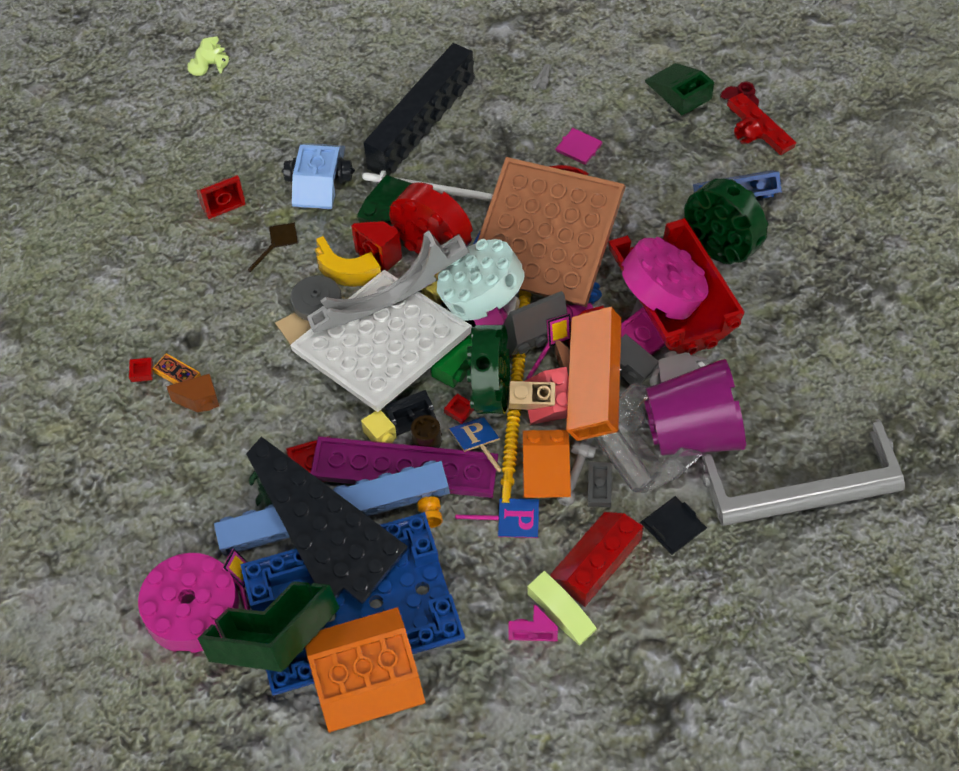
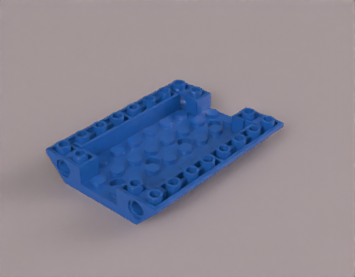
[240,512,465,696]

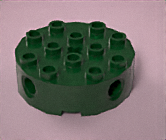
[684,179,768,264]
[467,325,510,414]

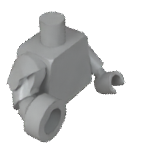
[650,351,711,387]

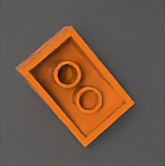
[523,430,571,498]

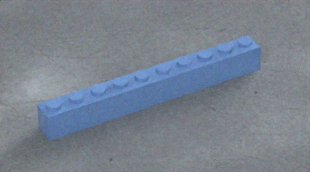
[214,461,450,556]

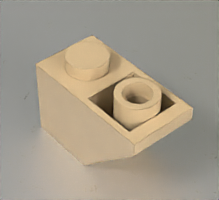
[508,381,555,410]

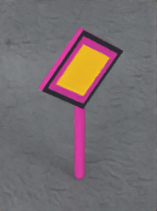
[526,313,571,379]
[222,548,250,610]

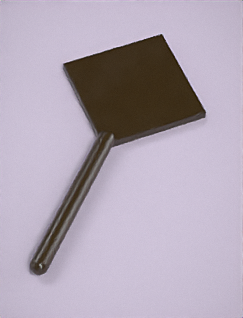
[248,222,298,272]

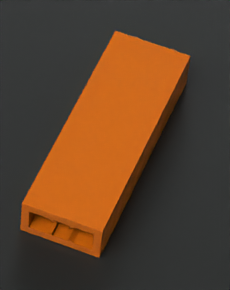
[566,306,621,441]

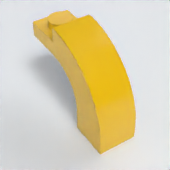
[315,236,381,287]

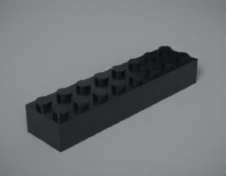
[363,43,475,176]

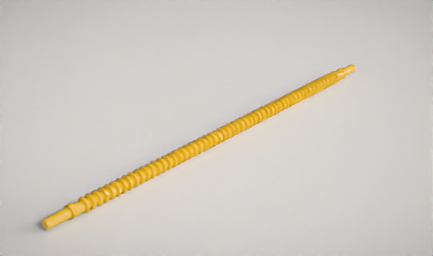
[501,290,531,503]

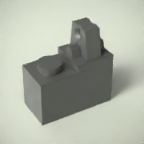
[620,334,659,388]

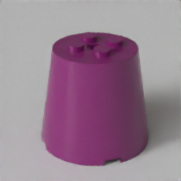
[644,359,746,456]

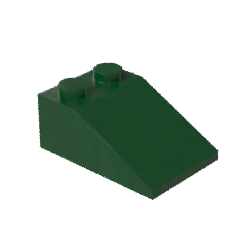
[357,175,412,226]

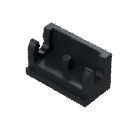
[384,390,436,436]

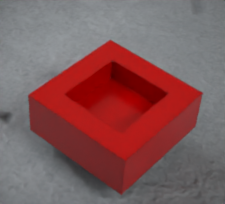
[129,357,153,382]
[444,393,474,424]

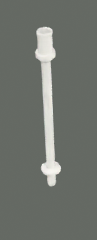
[362,170,493,202]

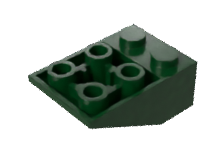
[645,63,714,116]

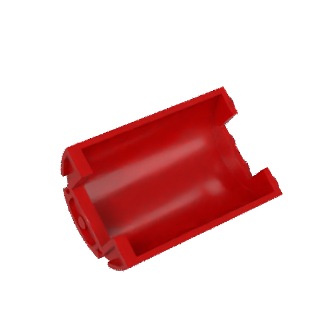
[608,218,745,355]

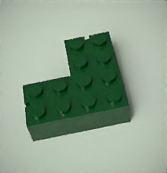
[198,581,340,672]

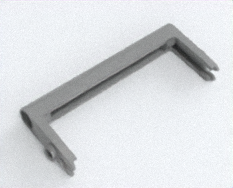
[700,419,905,526]

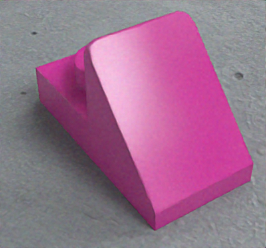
[508,605,558,642]

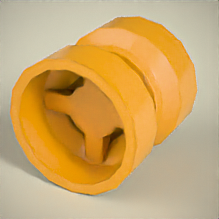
[417,496,443,528]

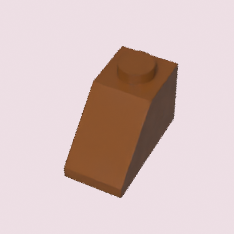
[166,373,219,413]

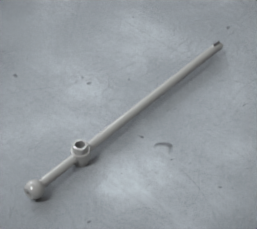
[557,299,643,506]

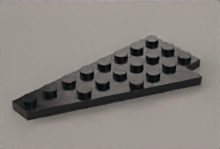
[246,436,408,604]

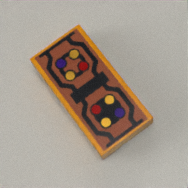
[152,353,201,384]

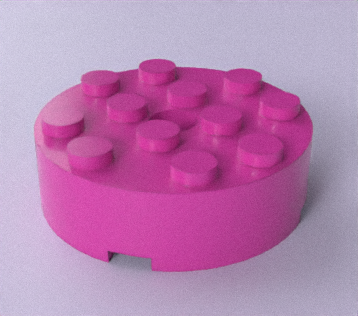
[622,237,709,320]
[138,553,240,653]

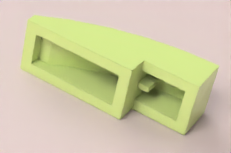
[527,571,597,646]

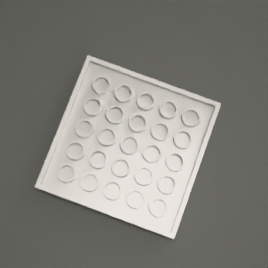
[290,270,472,412]

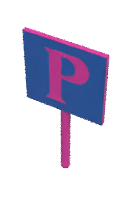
[455,498,539,538]

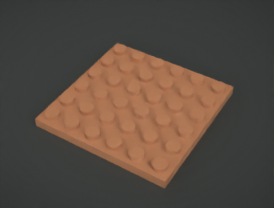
[478,157,626,307]

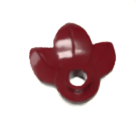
[720,81,759,113]

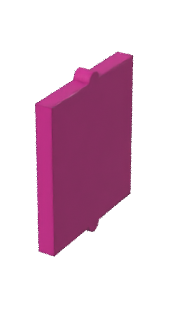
[556,128,602,165]

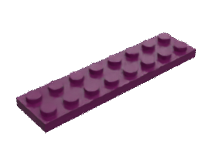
[311,436,498,498]

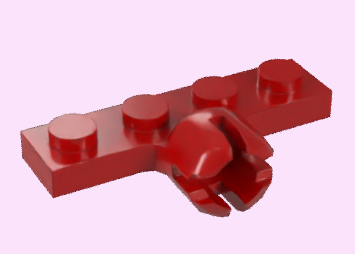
[727,92,797,155]

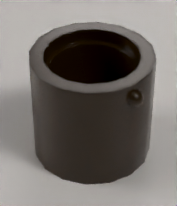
[411,415,442,448]

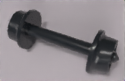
[282,157,355,184]

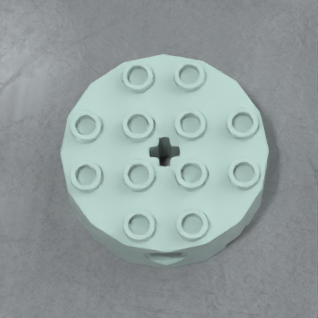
[437,239,524,321]

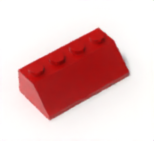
[550,512,643,607]

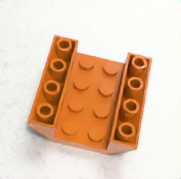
[305,607,426,733]

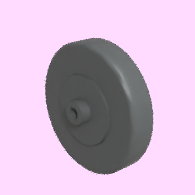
[290,275,342,321]

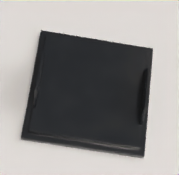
[640,496,707,555]

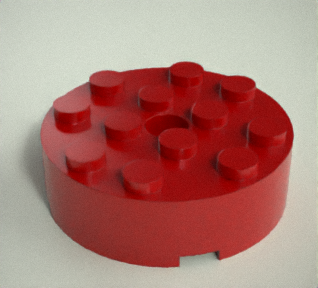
[389,182,473,255]

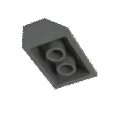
[503,291,568,356]

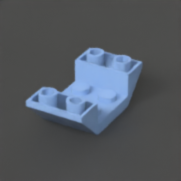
[292,143,345,209]

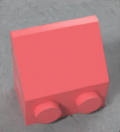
[523,367,569,425]

